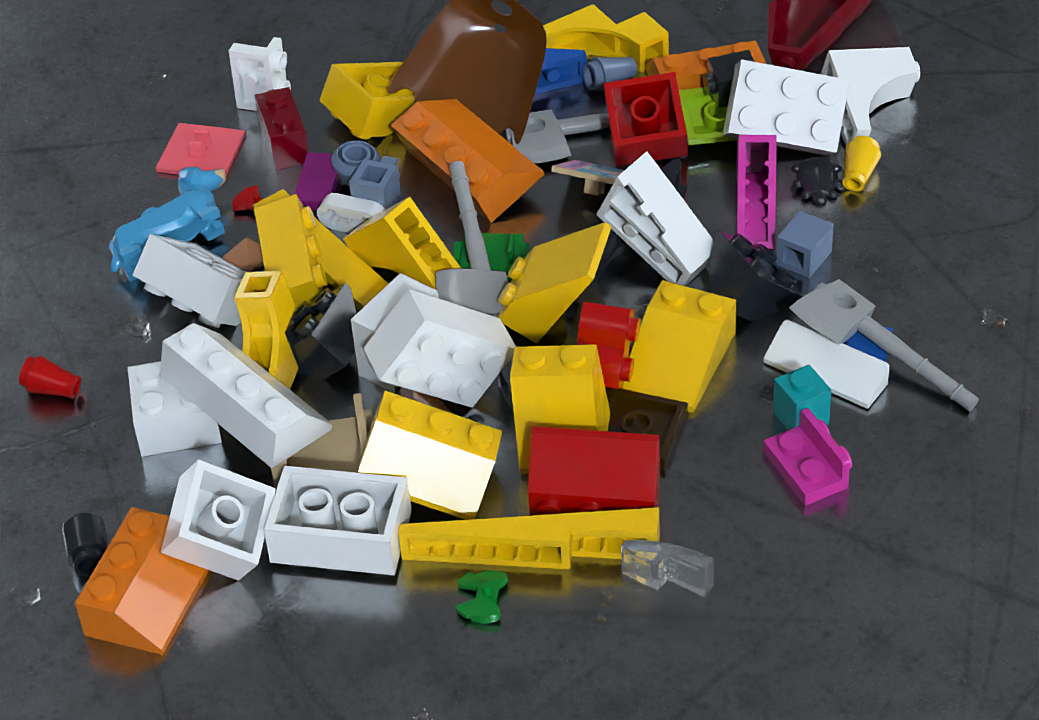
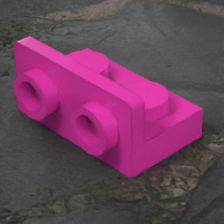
[763,408,852,506]

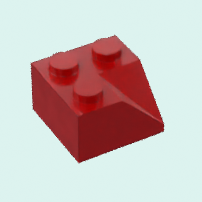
[604,72,688,167]

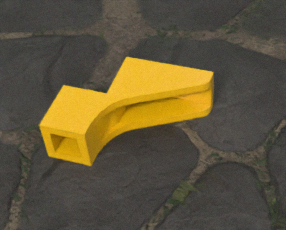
[234,271,299,390]

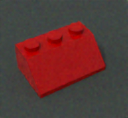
[528,426,660,516]

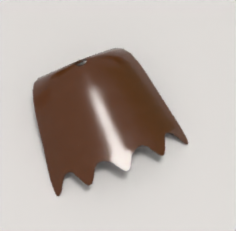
[388,0,547,144]

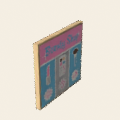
[551,160,625,196]

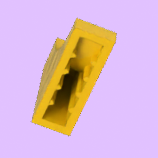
[343,197,462,290]

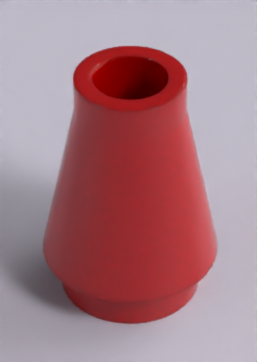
[19,355,82,399]

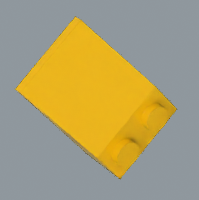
[319,62,415,139]
[498,222,612,344]
[622,280,736,413]

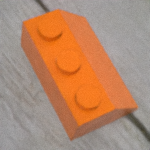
[645,40,766,90]
[75,507,209,655]

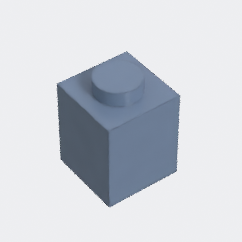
[776,211,834,278]

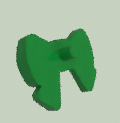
[456,570,508,624]

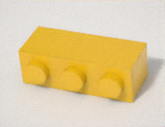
[254,194,327,313]

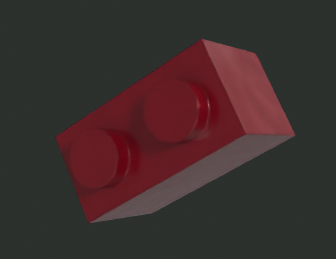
[255,87,309,171]

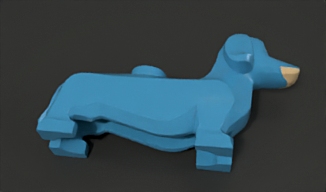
[109,167,226,282]

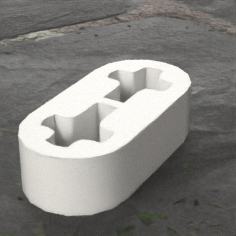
[317,193,385,233]

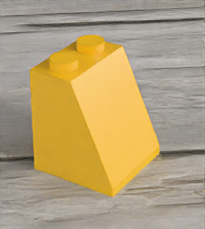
[510,345,610,475]

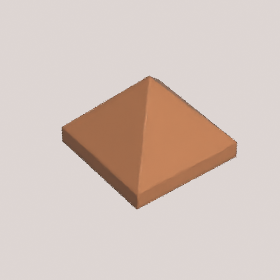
[223,236,264,272]

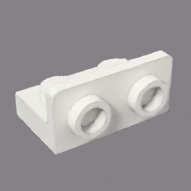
[229,37,291,111]

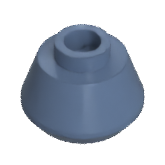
[331,141,381,186]

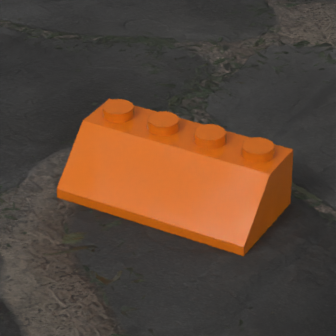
[391,99,545,223]

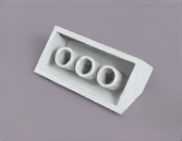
[160,323,332,468]

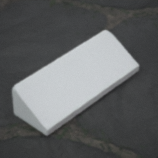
[763,320,889,409]

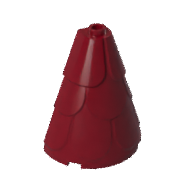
[768,0,873,71]

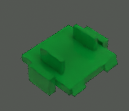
[453,233,530,283]

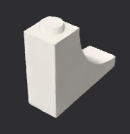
[821,47,920,146]

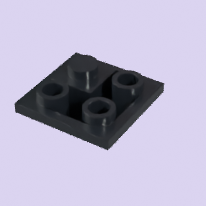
[709,230,804,322]
[285,283,356,380]

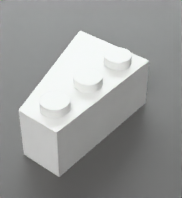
[596,151,714,286]

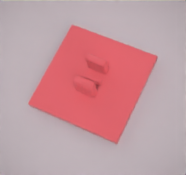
[156,123,246,175]

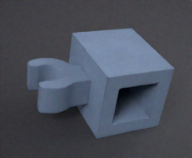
[349,156,401,209]

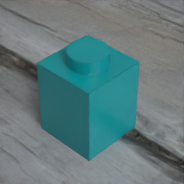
[773,364,831,430]

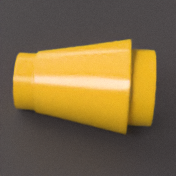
[843,136,881,191]

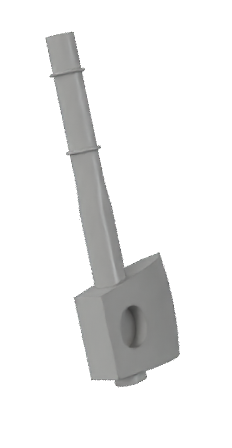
[505,109,609,163]
[436,161,508,318]
[789,279,979,411]

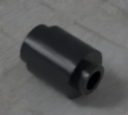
[62,513,109,577]

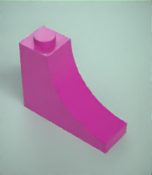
[736,135,777,250]

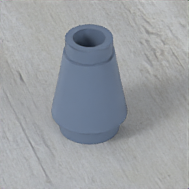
[583,57,637,92]

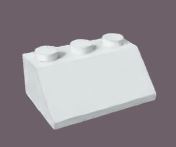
[133,234,246,328]

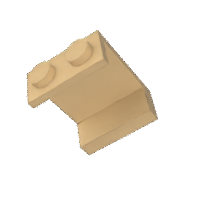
[271,393,373,492]

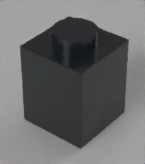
[703,50,755,108]

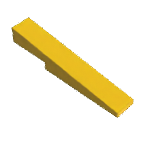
[398,507,660,569]

